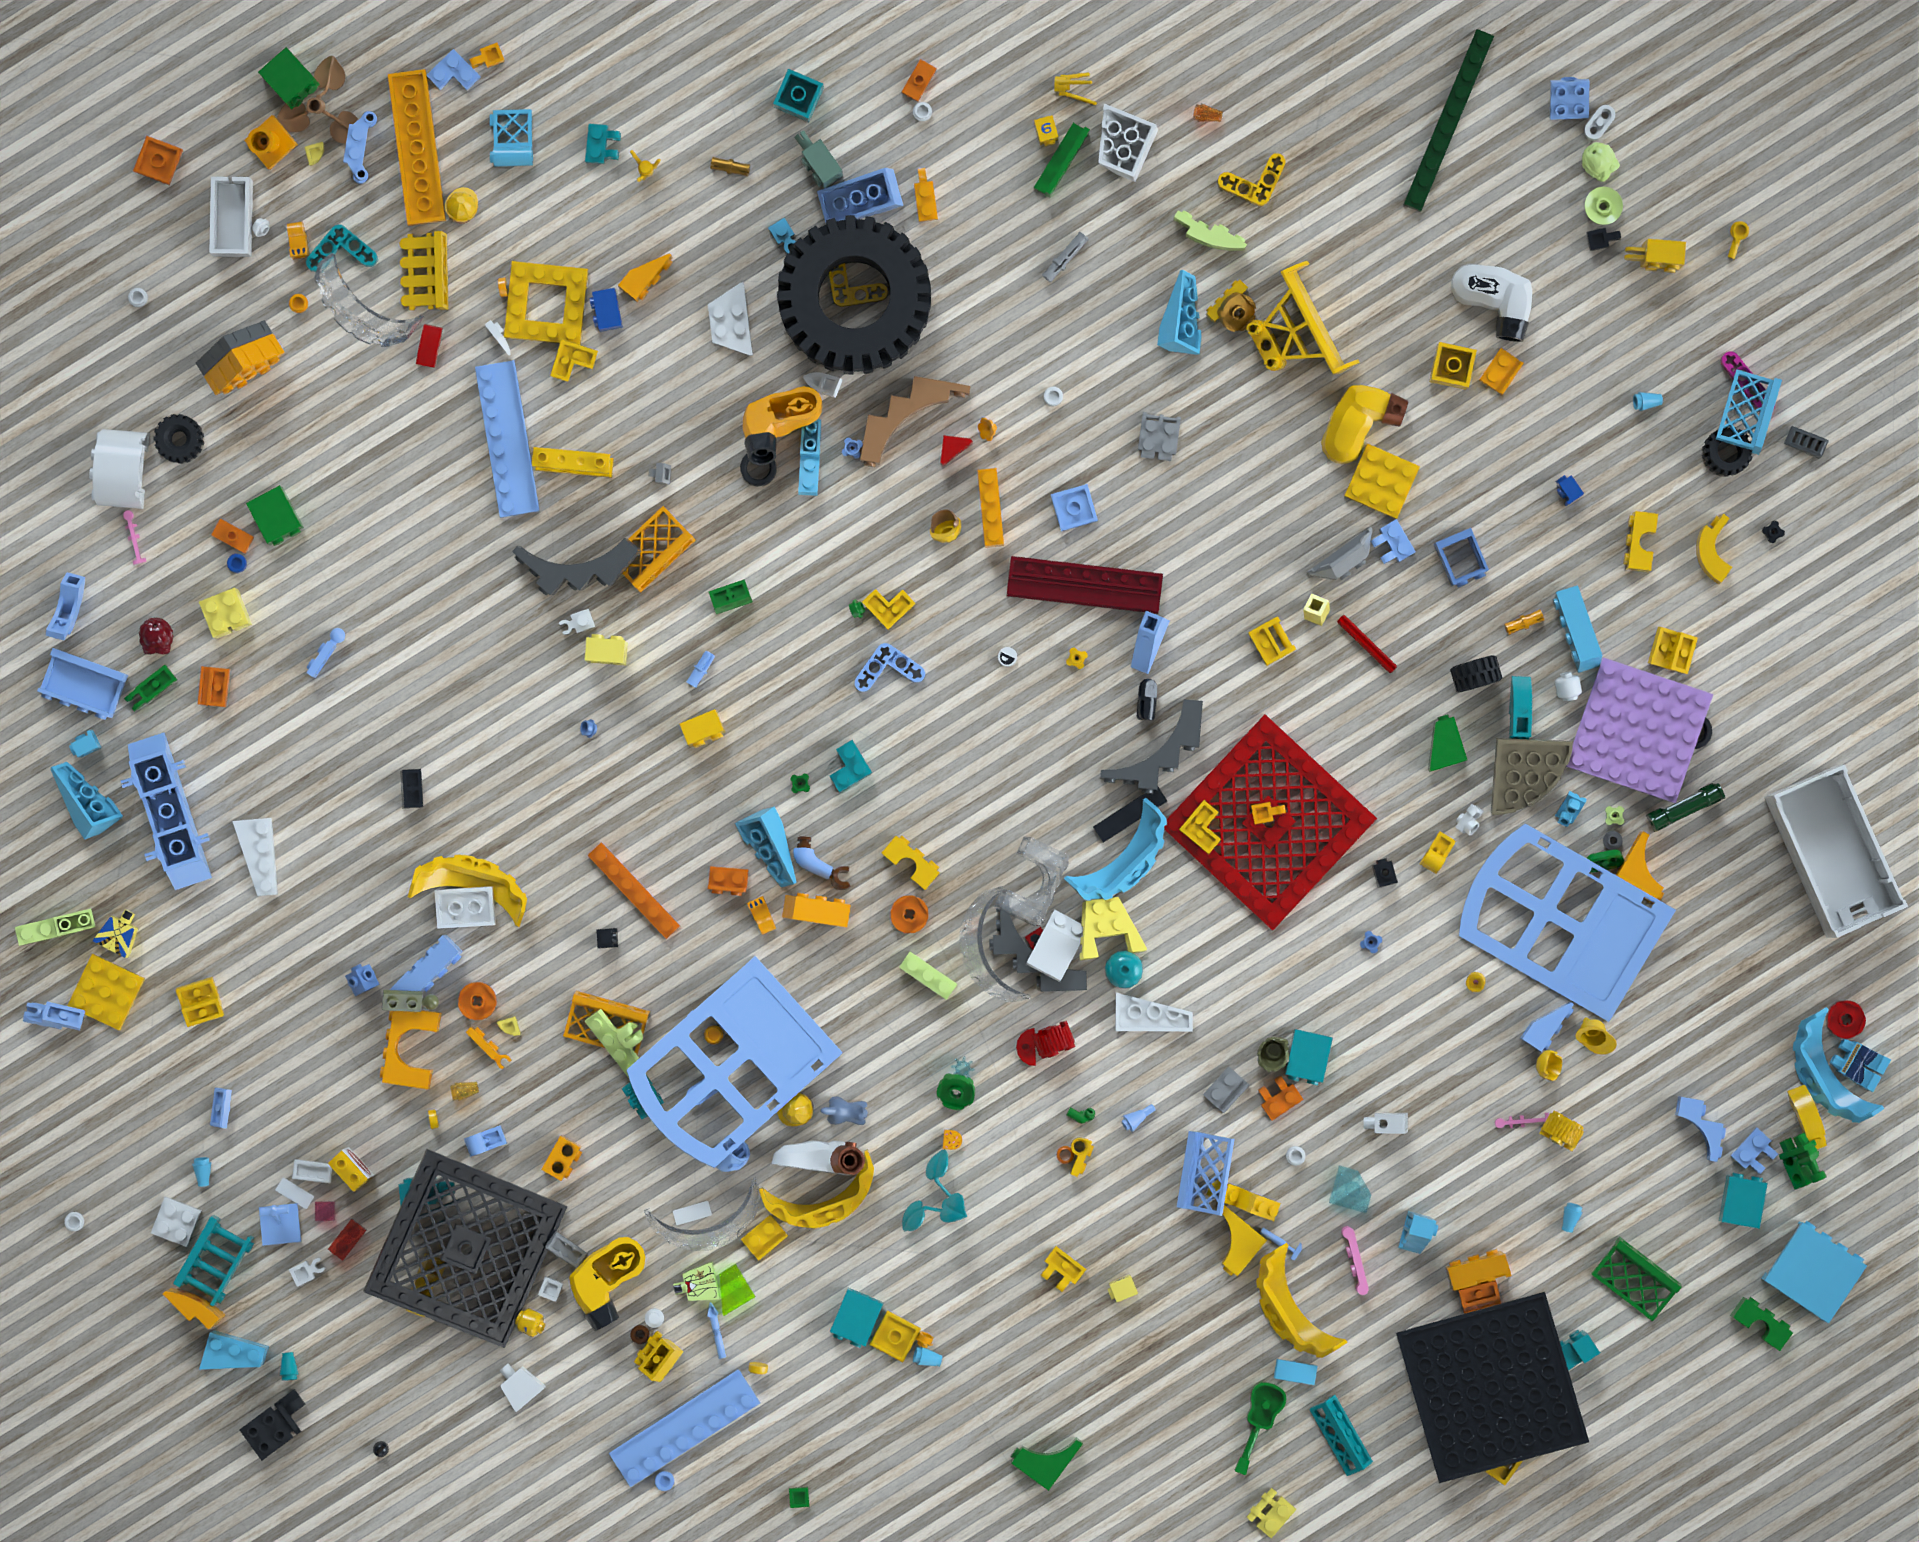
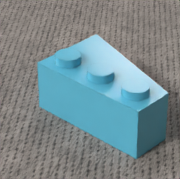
[1398,1211,1438,1254]

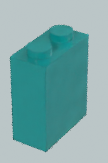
[1284,1029,1333,1085]
[1718,1173,1768,1229]
[830,1287,884,1348]

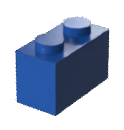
[589,288,623,332]

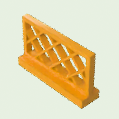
[622,506,696,593]
[563,990,650,1056]

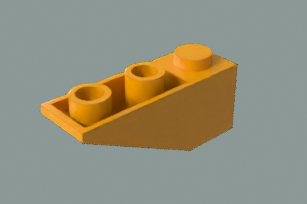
[618,253,673,302]

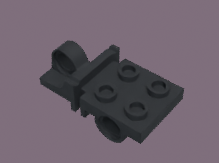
[239,1389,305,1461]

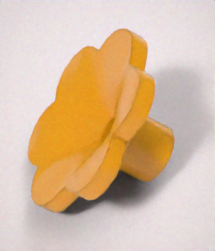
[978,417,997,441]

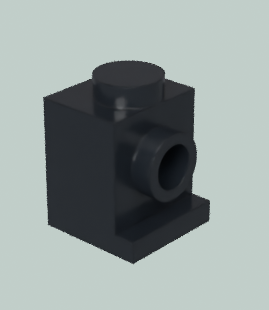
[1372,858,1398,888]
[596,928,618,949]

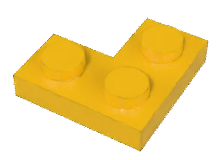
[550,339,598,382]
[862,589,916,630]
[1179,800,1221,854]

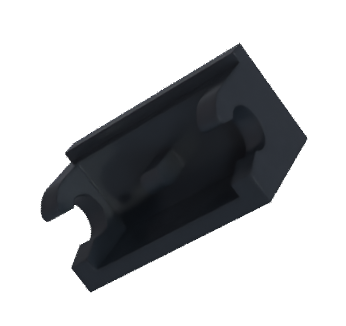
[400,769,423,809]

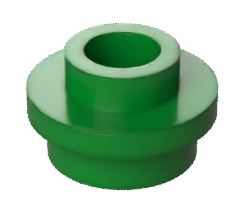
[849,599,865,618]

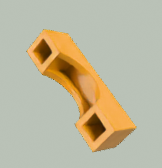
[977,468,1004,548]

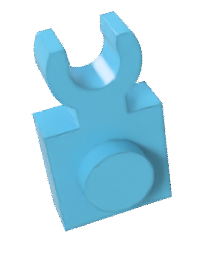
[768,218,796,254]

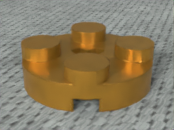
[1217,292,1256,332]

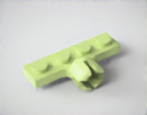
[585,1009,643,1078]

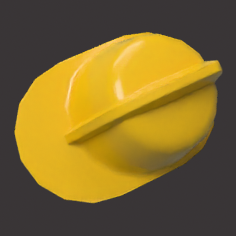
[1575,1017,1617,1055]

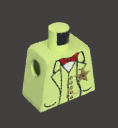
[673,1262,720,1301]

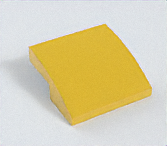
[1648,627,1698,674]
[175,977,224,1027]

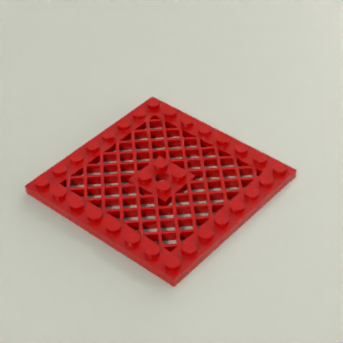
[1164,714,1377,931]

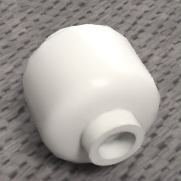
[1555,672,1582,701]

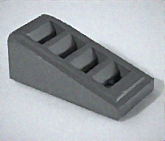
[1784,426,1829,459]

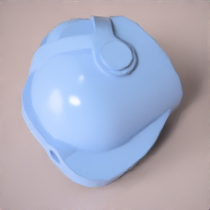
[714,1135,750,1172]

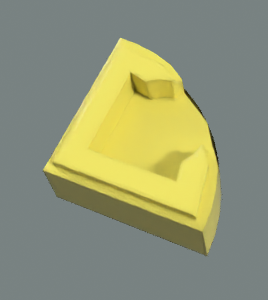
[304,142,324,166]
[497,1016,521,1036]

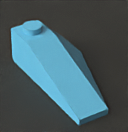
[1157,270,1202,355]
[50,762,123,840]
[735,806,796,887]

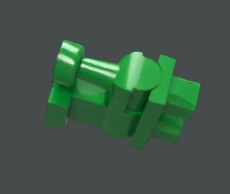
[1779,1132,1827,1190]

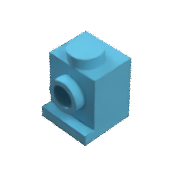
[69,730,102,758]

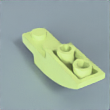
[1173,210,1247,251]
[15,909,95,946]

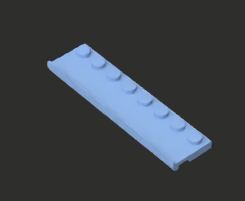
[475,360,540,518]
[608,1369,761,1487]

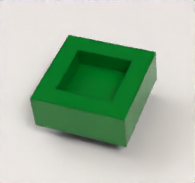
[789,1487,810,1508]

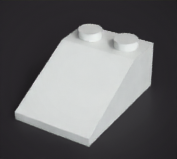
[1026,910,1083,982]

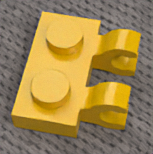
[1041,1246,1087,1292]

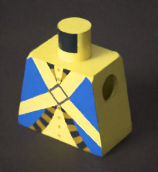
[93,909,138,958]

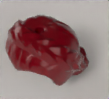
[139,617,174,655]

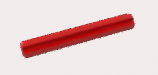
[1337,615,1397,673]

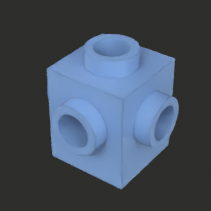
[345,964,380,996]

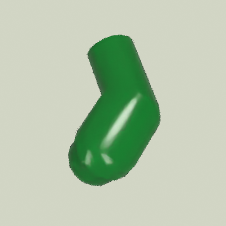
[1066,1107,1095,1124]

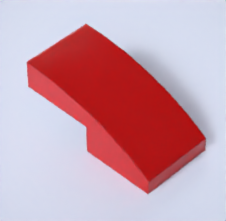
[416,324,443,368]

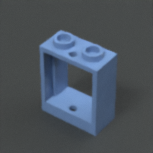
[1434,528,1489,587]

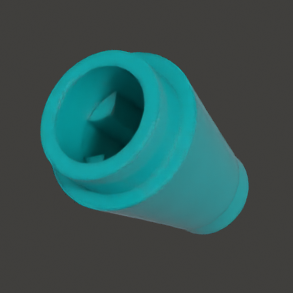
[279,1352,299,1381]

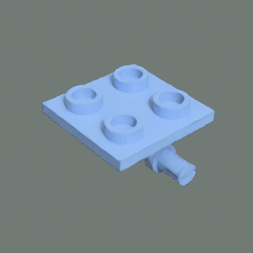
[259,1203,301,1246]

